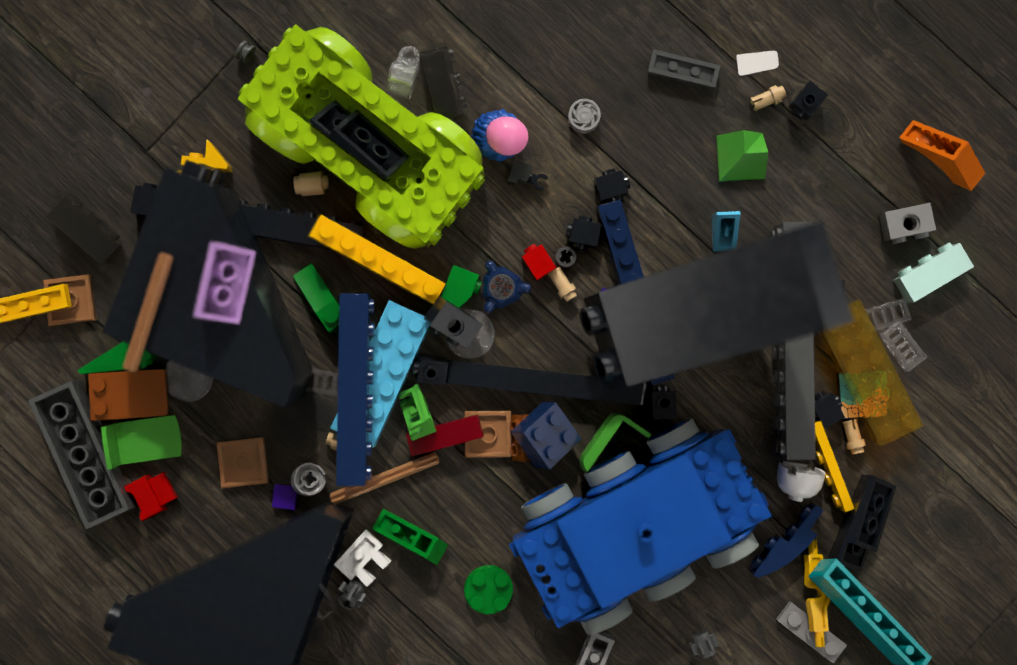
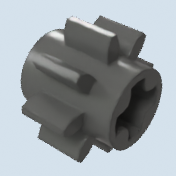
[336,580,367,610]
[688,630,719,659]

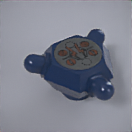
[483,260,532,313]

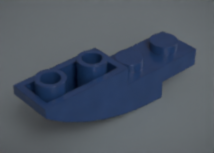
[749,503,824,578]

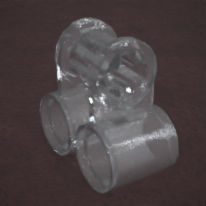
[387,46,420,99]

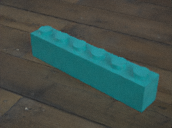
[808,559,932,665]

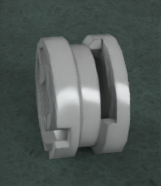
[568,99,601,134]
[291,463,326,496]

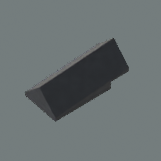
[309,100,410,183]
[828,475,896,572]

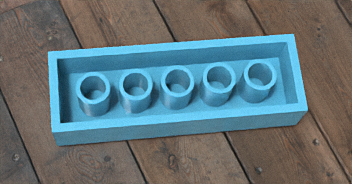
[330,300,429,448]

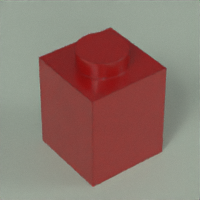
[522,244,557,281]

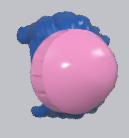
[471,109,528,162]

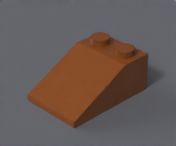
[88,369,169,421]

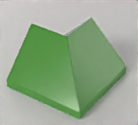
[716,130,768,182]

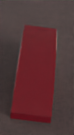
[406,414,484,456]

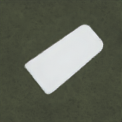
[736,51,779,76]

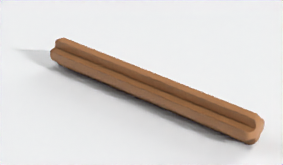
[123,253,173,372]
[330,452,439,505]

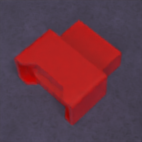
[124,472,178,522]

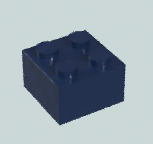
[511,402,582,469]

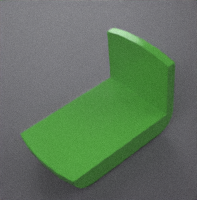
[579,413,652,472]
[101,415,182,470]

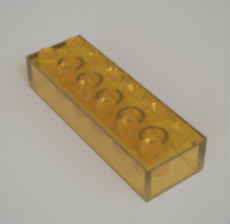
[819,299,924,447]

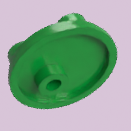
[464,565,513,614]

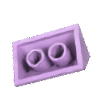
[194,242,256,324]

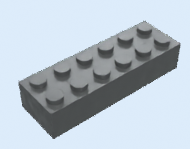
[28,381,137,529]

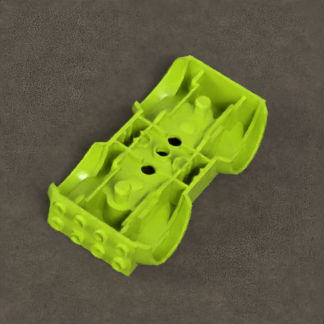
[237,24,485,249]

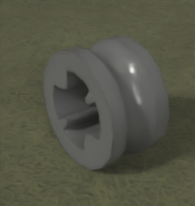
[234,40,256,64]
[555,246,576,268]

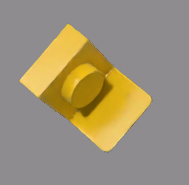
[181,140,232,173]

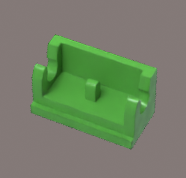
[398,384,436,441]

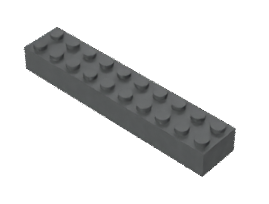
[770,222,816,460]

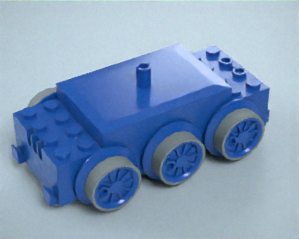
[509,418,772,635]

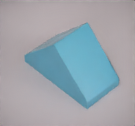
[711,211,741,251]

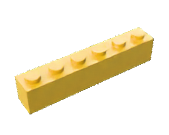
[308,215,445,304]

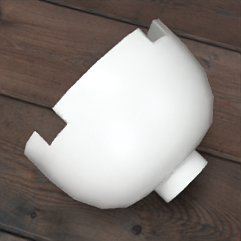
[777,461,826,502]

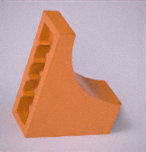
[899,120,985,191]

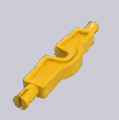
[804,540,830,647]

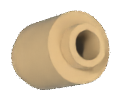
[294,171,329,196]

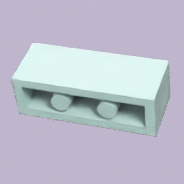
[893,242,974,303]

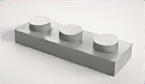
[776,601,847,663]

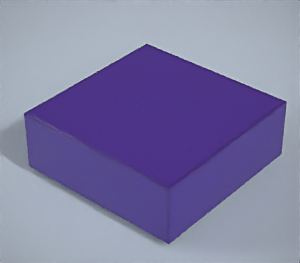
[272,483,298,510]

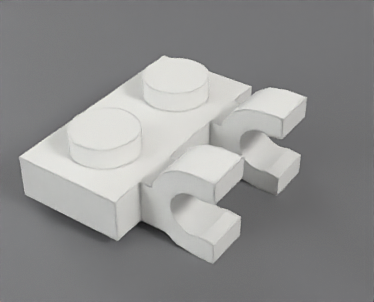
[334,529,392,587]

